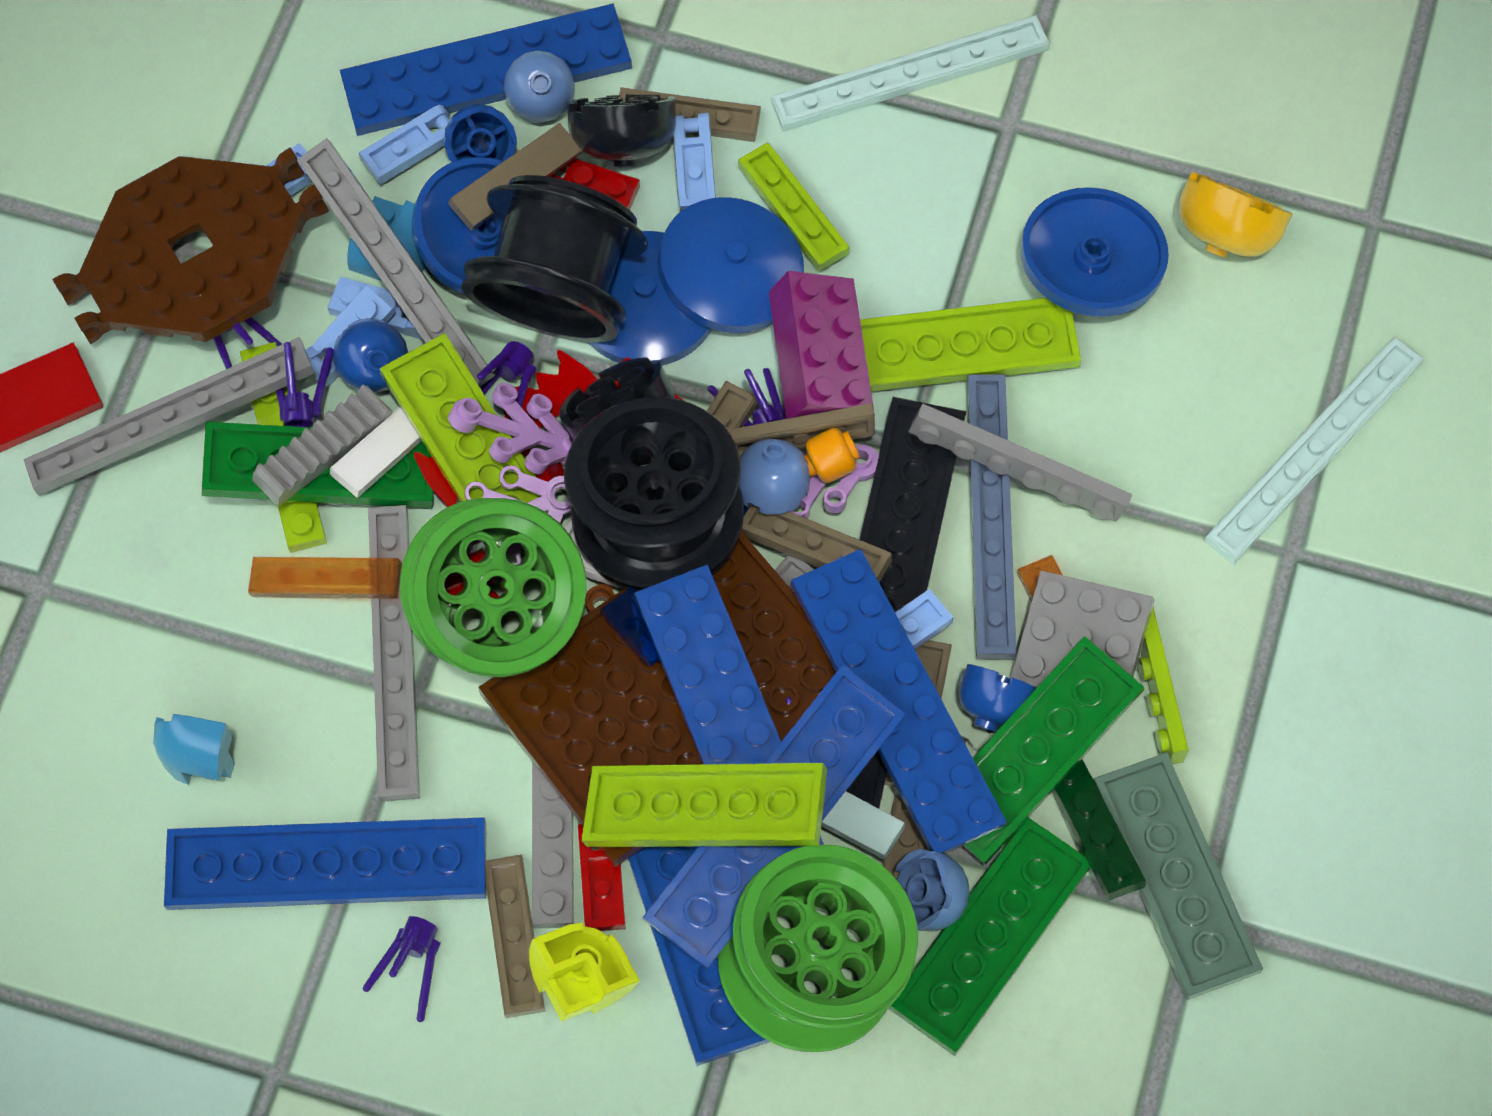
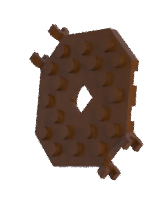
[52,147,329,344]

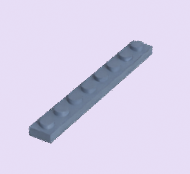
[967,375,1017,659]

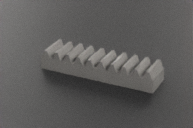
[253,385,393,507]

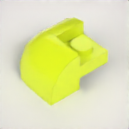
[529,922,640,1022]

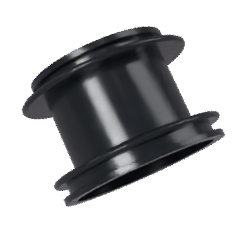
[461,175,648,343]
[564,397,744,592]

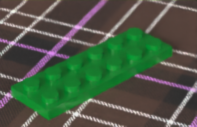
[201,422,433,508]
[964,636,1144,865]
[889,818,1091,1056]

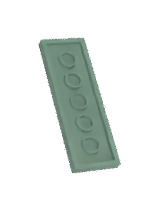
[1094,752,1263,1000]

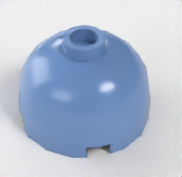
[503,50,575,124]
[739,439,810,514]
[895,849,970,932]

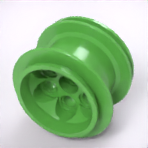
[400,498,586,677]
[718,844,918,1052]

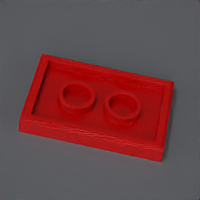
[0,342,103,452]

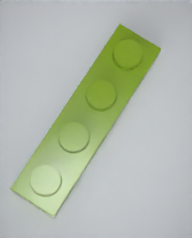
[738,142,850,272]
[1138,607,1189,764]

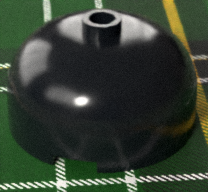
[567,94,676,167]
[559,357,675,440]

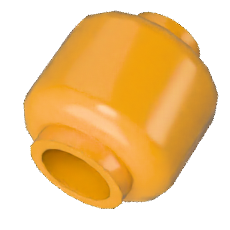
[804,427,861,483]

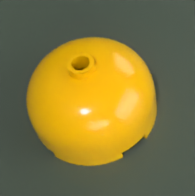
[1179,171,1293,258]

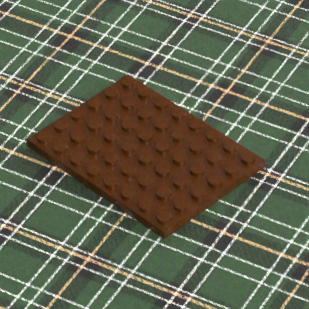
[478,531,836,867]

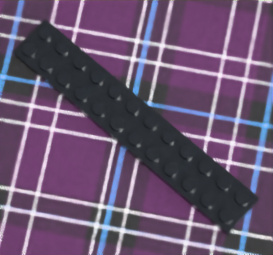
[846,397,966,809]

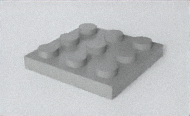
[1010,571,1155,688]

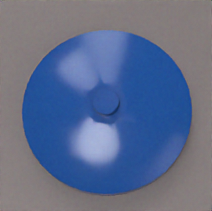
[412,157,504,294]
[1020,187,1169,317]
[657,197,804,333]
[588,231,712,366]

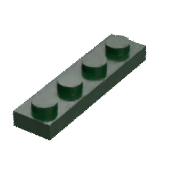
[1052,759,1146,901]

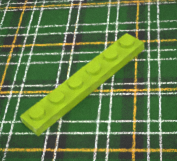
[239,342,327,553]

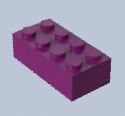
[769,271,874,419]

